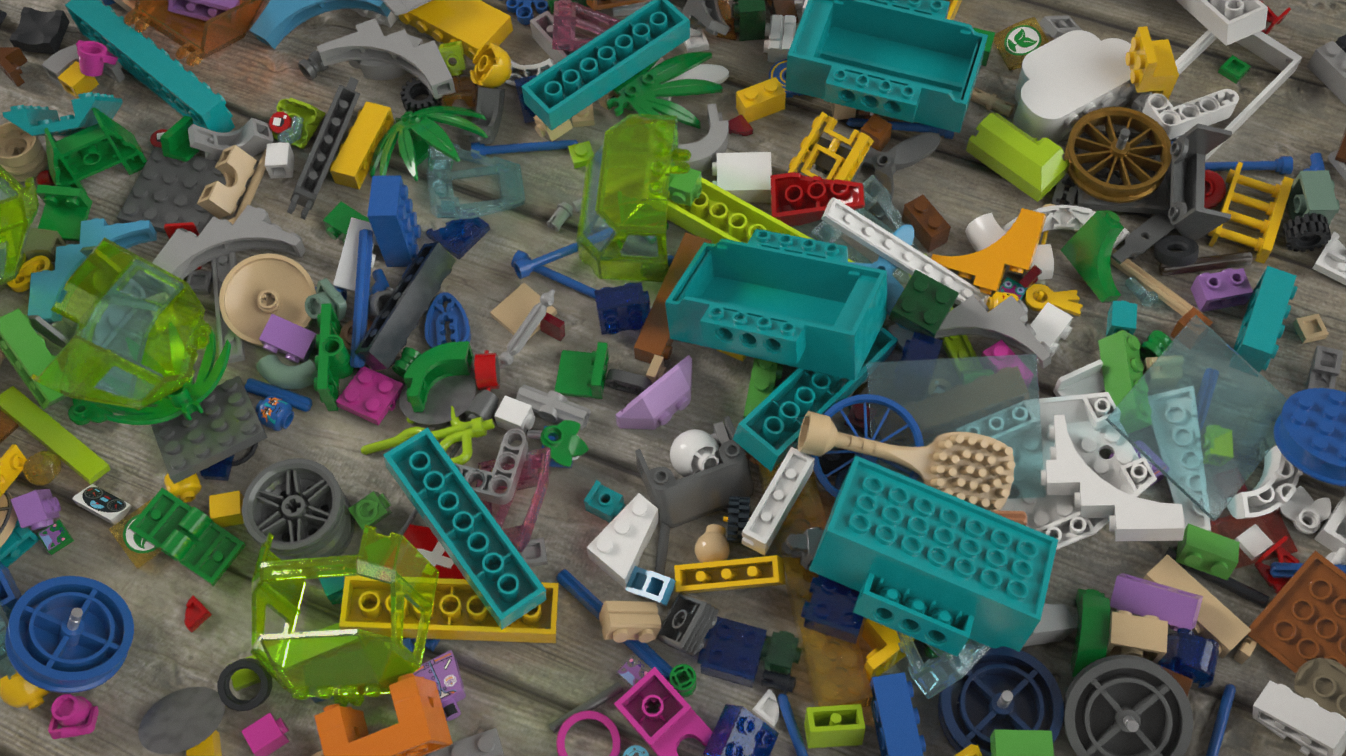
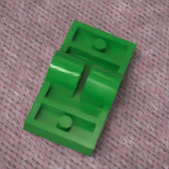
[314,303,354,411]
[129,488,246,586]

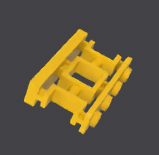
[788,112,874,181]

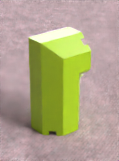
[966,113,1070,202]

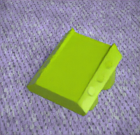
[272,97,326,149]

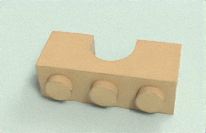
[197,145,257,219]

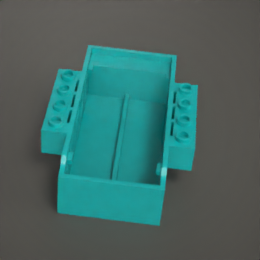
[785,0,988,133]
[665,229,887,380]
[809,455,1058,657]

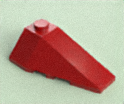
[770,172,865,227]

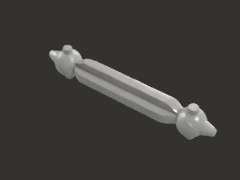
[499,289,555,369]

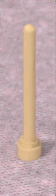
[228,149,266,224]

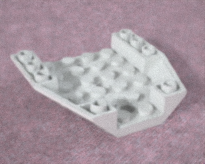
[956,392,1157,550]

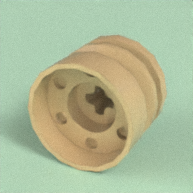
[0,122,48,182]

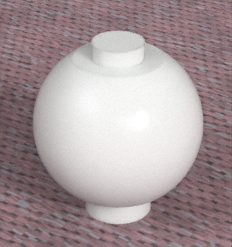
[670,429,720,477]

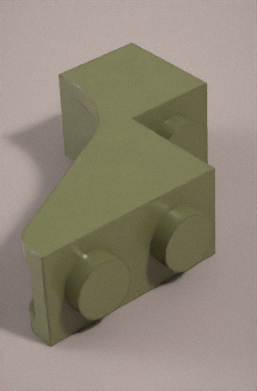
[0,228,66,292]

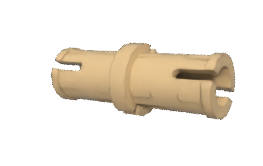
[970,87,1015,118]

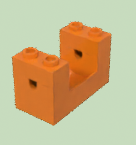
[314,673,453,756]

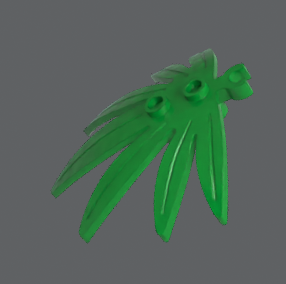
[607,52,723,148]
[369,106,488,182]
[93,323,231,425]

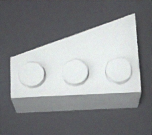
[586,493,659,589]
[1253,681,1346,756]

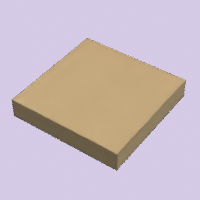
[490,283,557,340]

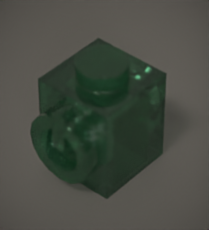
[760,631,802,675]

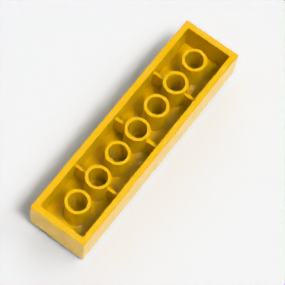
[339,575,558,643]

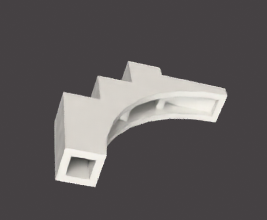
[1041,415,1185,541]

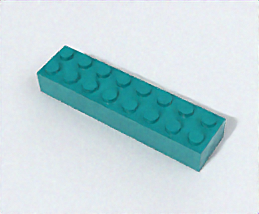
[521,0,690,131]
[733,327,898,471]
[383,428,546,630]

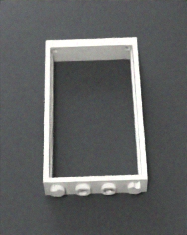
[1131,30,1302,161]

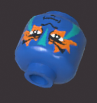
[255,395,294,431]

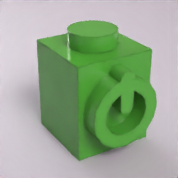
[665,165,702,206]
[348,491,392,530]

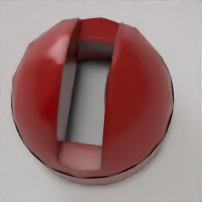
[36,169,55,186]

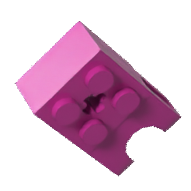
[614,667,718,756]

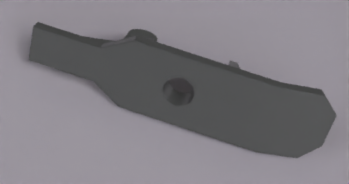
[1111,213,1176,264]

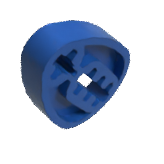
[425,292,471,349]

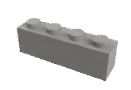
[530,10,581,62]
[1307,41,1346,105]

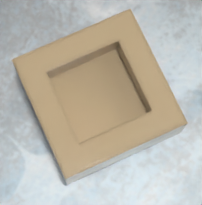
[572,103,595,127]
[1293,314,1329,344]
[646,355,667,384]

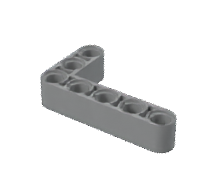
[454,429,529,505]

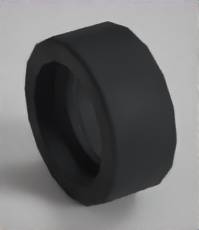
[217,658,273,711]

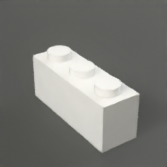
[333,217,379,293]

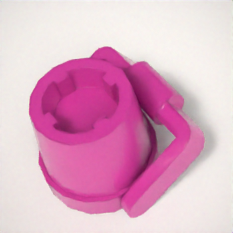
[76,40,118,77]
[48,694,99,739]

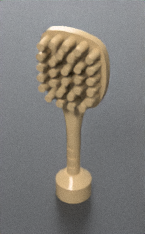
[798,411,1015,511]

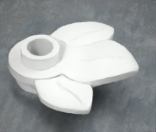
[1279,486,1331,534]

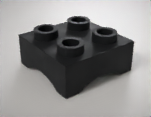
[9,7,70,54]

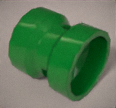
[1139,330,1172,360]
[392,347,421,378]
[669,664,697,698]

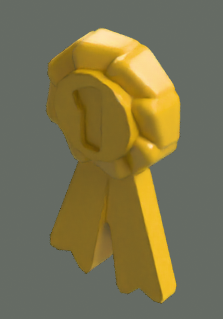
[1025,284,1083,316]

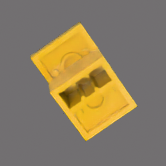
[1125,26,1179,100]
[862,619,915,684]

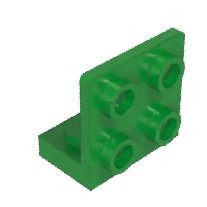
[35,185,93,241]
[554,342,610,399]

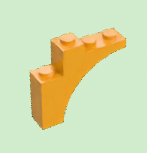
[931,208,1047,295]

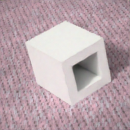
[265,142,295,179]
[494,396,535,433]

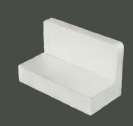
[1053,359,1105,397]

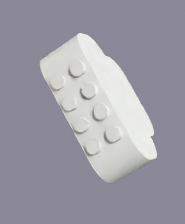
[1013,30,1135,143]

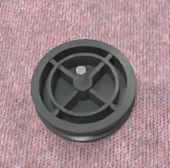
[1063,654,1193,756]

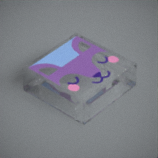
[616,653,652,688]

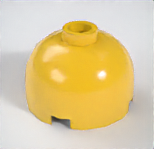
[470,42,512,88]
[0,670,51,710]

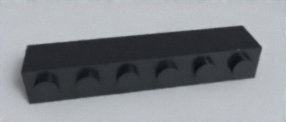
[355,242,456,370]

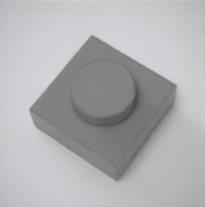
[710,421,729,449]

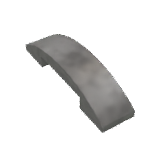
[1305,345,1343,389]

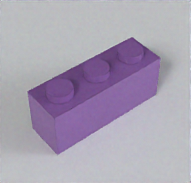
[168,0,240,27]
[1110,573,1203,633]

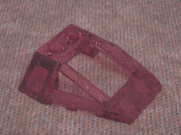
[552,0,622,51]
[475,447,552,553]

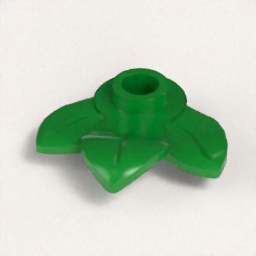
[68,387,114,425]
[540,420,589,467]

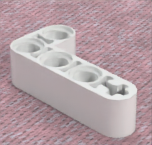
[1142,89,1239,139]

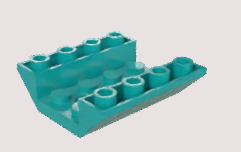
[2,92,123,136]

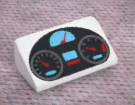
[72,484,133,527]

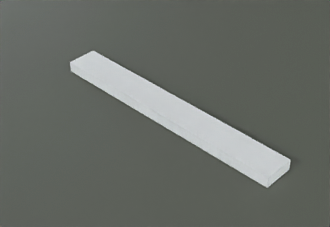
[821,197,989,305]

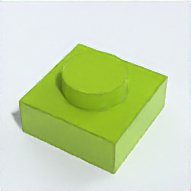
[568,141,596,169]

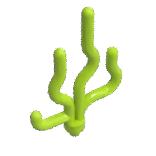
[361,406,495,465]

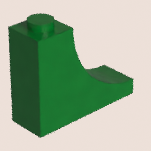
[1061,210,1124,303]

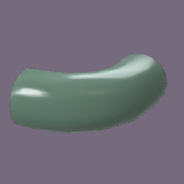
[256,354,318,389]

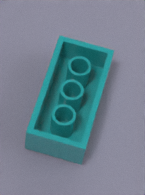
[1227,266,1298,377]

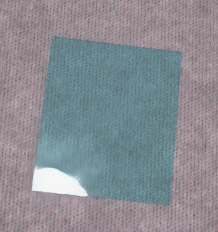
[1105,315,1287,521]
[866,354,1046,499]

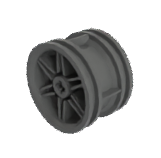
[242,458,355,573]

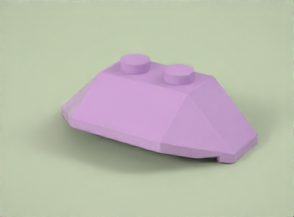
[615,355,692,430]

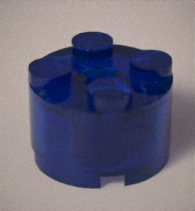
[1158,628,1219,688]

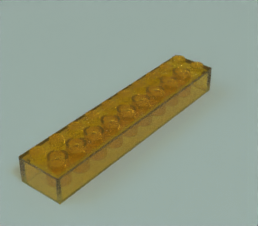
[758,453,873,707]

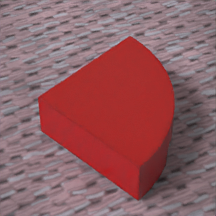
[184,595,212,633]

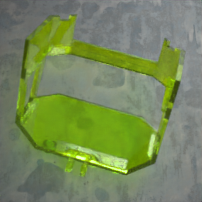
[250,524,439,707]

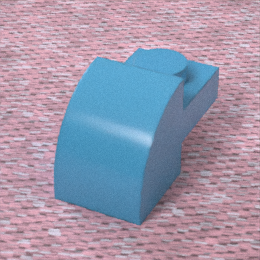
[625,566,676,606]

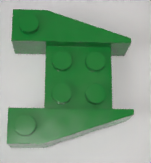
[44,107,147,194]

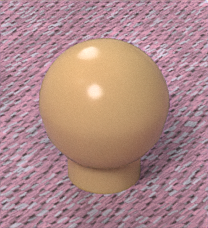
[695,524,730,563]

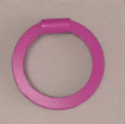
[556,711,621,756]

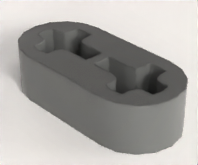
[1051,175,1078,206]
[605,369,652,395]

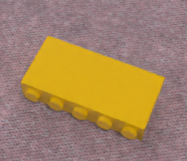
[398,0,513,60]

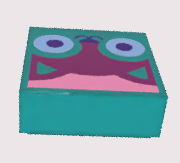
[998,277,1028,300]

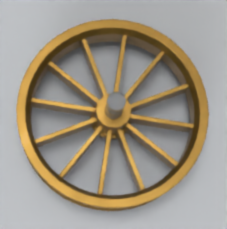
[1064,107,1172,203]

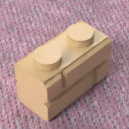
[599,601,661,643]

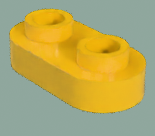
[6,255,54,292]

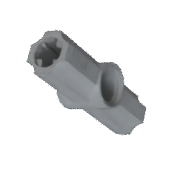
[516,384,591,430]

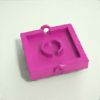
[336,366,404,426]

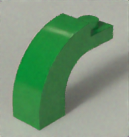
[404,341,474,412]
[1070,589,1110,677]

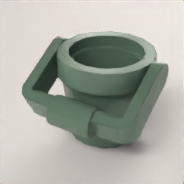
[305,278,347,320]

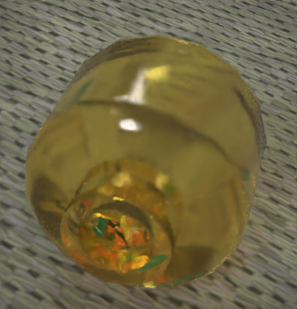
[23,451,62,485]

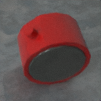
[474,350,500,392]

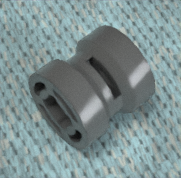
[298,50,329,81]

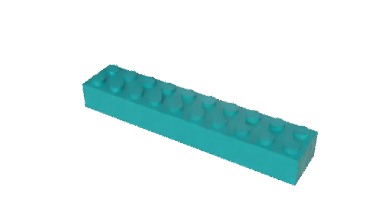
[65,0,235,133]

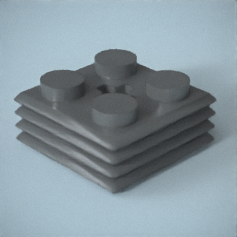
[656,592,719,656]

